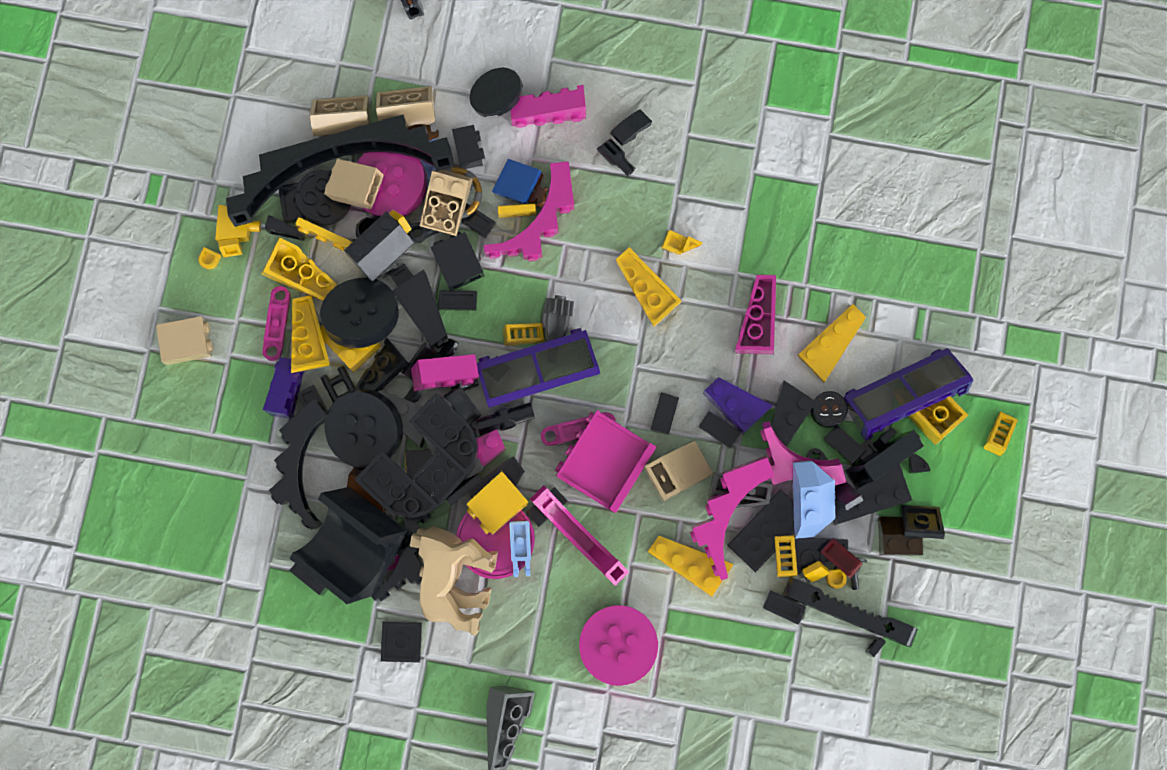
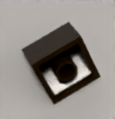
[878,517,923,556]

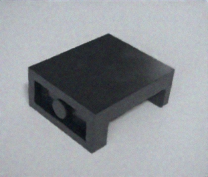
[430,232,485,291]

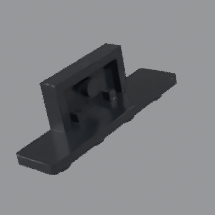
[401,338,459,403]

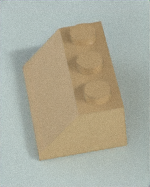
[376,86,435,127]
[310,95,370,137]

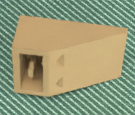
[420,169,473,236]
[644,441,713,502]

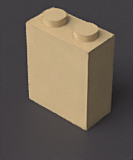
[324,159,384,210]
[156,316,213,365]

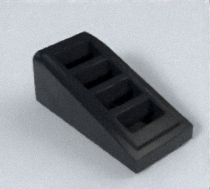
[265,215,306,241]

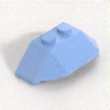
[793,461,835,539]

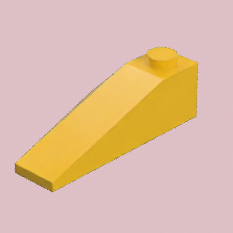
[261,238,337,301]

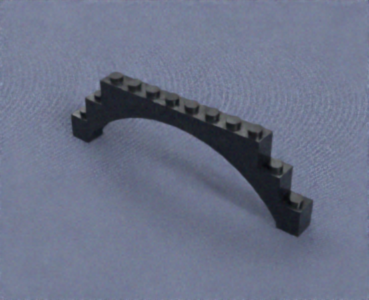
[226,114,455,227]

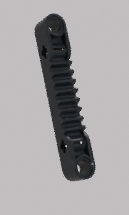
[783,577,918,648]

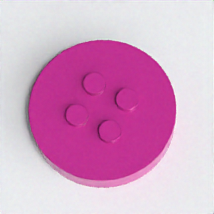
[357,152,428,217]
[456,510,535,579]
[579,605,658,686]

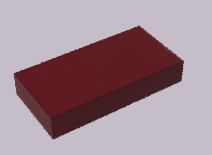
[820,538,863,578]

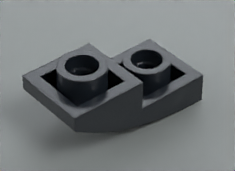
[610,109,652,146]

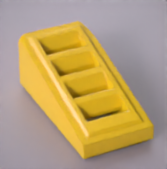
[503,323,544,346]
[983,411,1018,456]
[774,535,797,577]

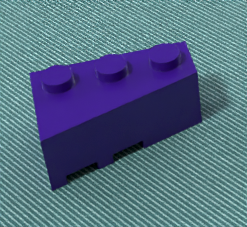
[263,357,304,419]
[703,377,773,435]

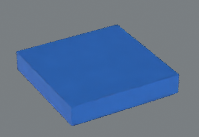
[492,159,542,204]

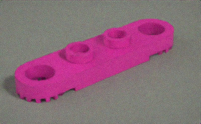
[262,286,291,361]
[541,412,616,446]

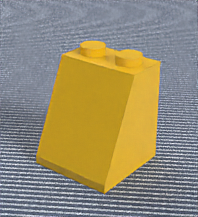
[466,472,528,535]

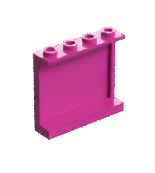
[554,410,656,513]

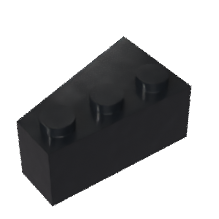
[766,380,816,447]

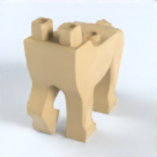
[410,526,498,636]

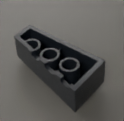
[833,464,912,526]

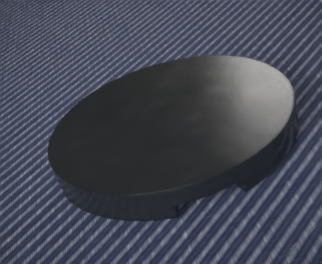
[469,67,523,117]
[295,170,351,225]

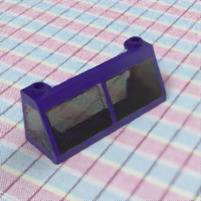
[477,328,601,408]
[844,348,974,441]

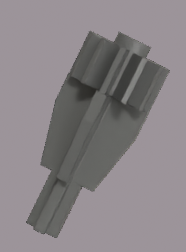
[544,295,574,365]

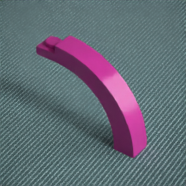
[530,485,629,586]

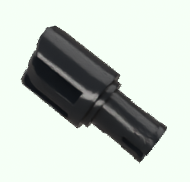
[597,138,636,177]

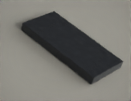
[727,489,794,573]

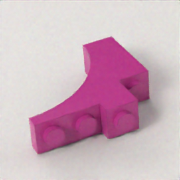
[760,421,846,485]

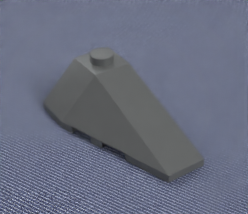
[486,686,535,770]

